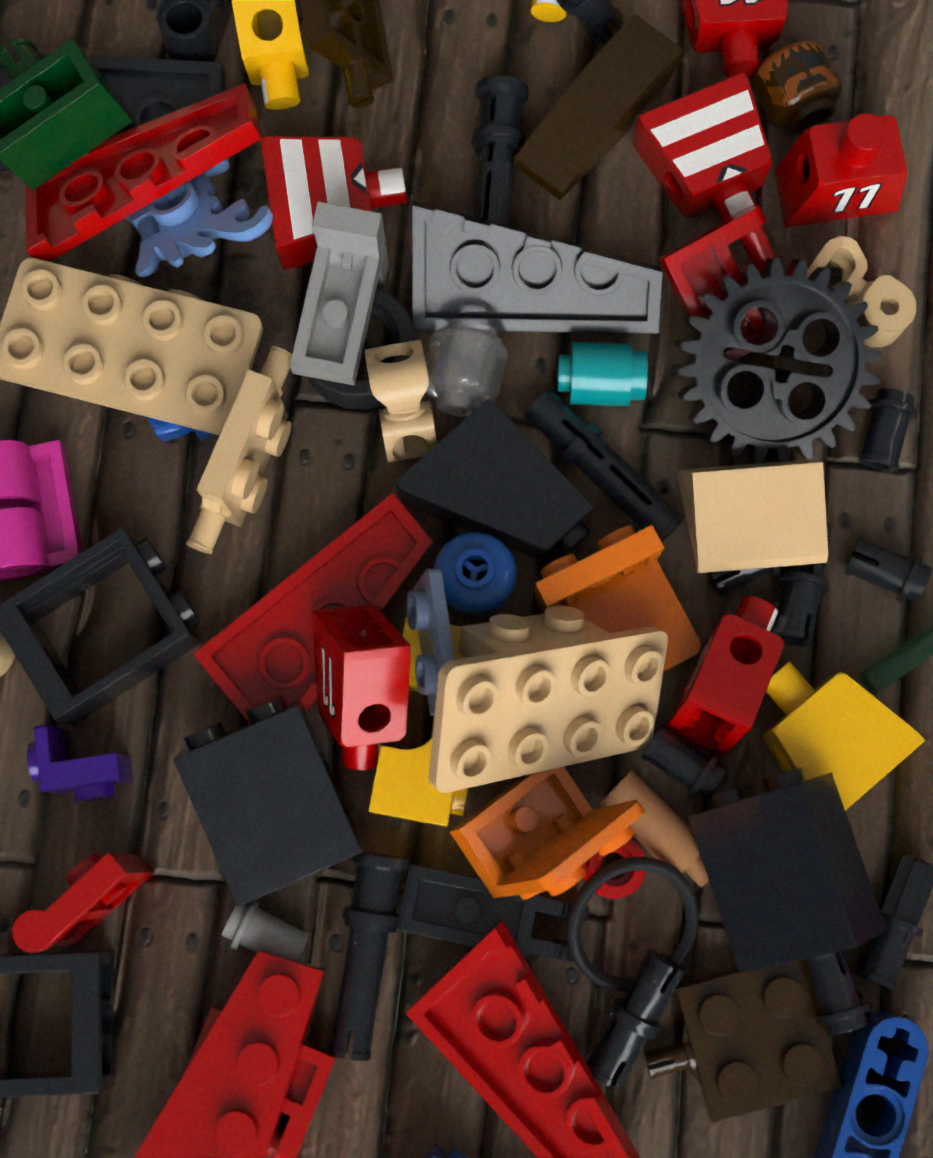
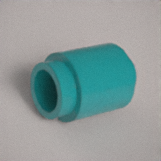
[557,342,648,406]

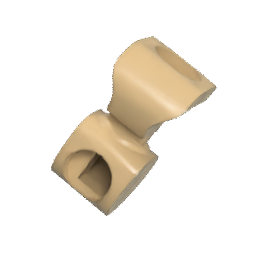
[807,236,917,347]
[364,340,437,463]

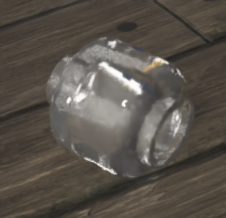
[425,318,508,417]

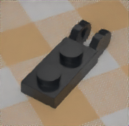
[396,864,589,962]

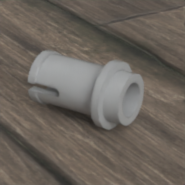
[222,899,311,960]

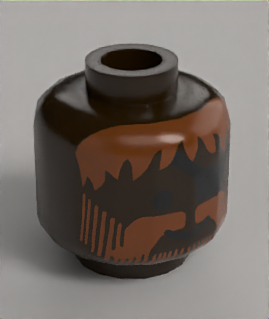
[752,37,842,134]

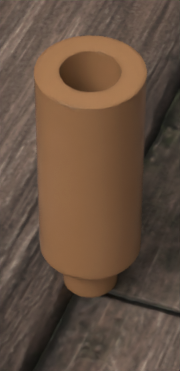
[599,770,709,888]

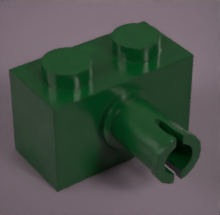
[0,38,133,190]

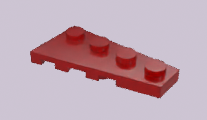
[405,920,641,1158]

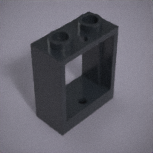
[0,527,201,726]
[0,949,115,1098]

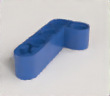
[814,1011,929,1158]

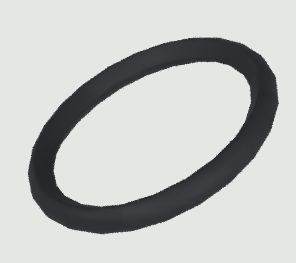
[566,856,699,992]

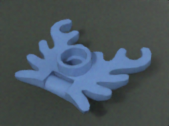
[125,159,274,277]

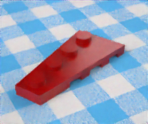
[25,83,261,262]
[193,493,433,722]
[134,949,325,1158]

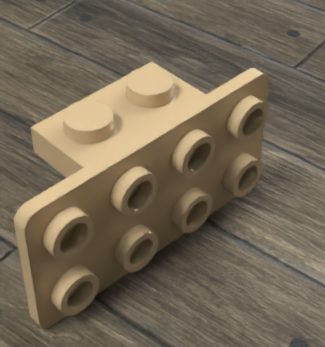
[0,258,263,435]
[429,606,668,793]

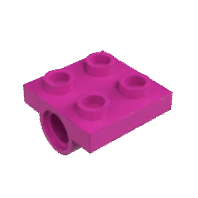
[0,440,84,583]

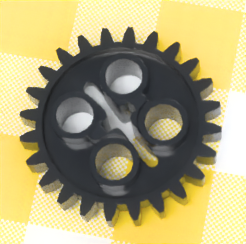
[673,258,882,464]

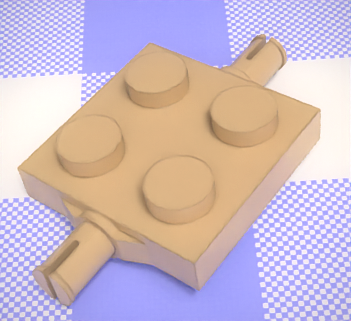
[186,346,292,555]

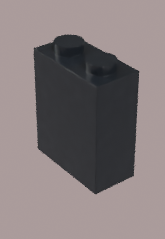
[173,695,362,907]
[688,767,887,973]

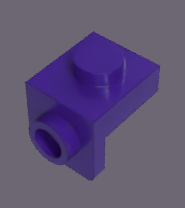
[27,724,134,802]

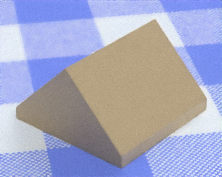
[678,460,828,573]

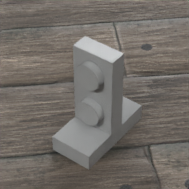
[290,202,389,386]

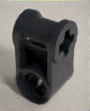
[156,0,233,62]

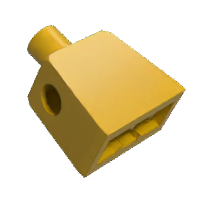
[762,661,926,811]

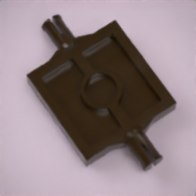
[299,0,394,108]
[643,959,870,1123]

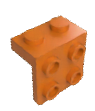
[532,525,701,672]
[450,767,645,900]

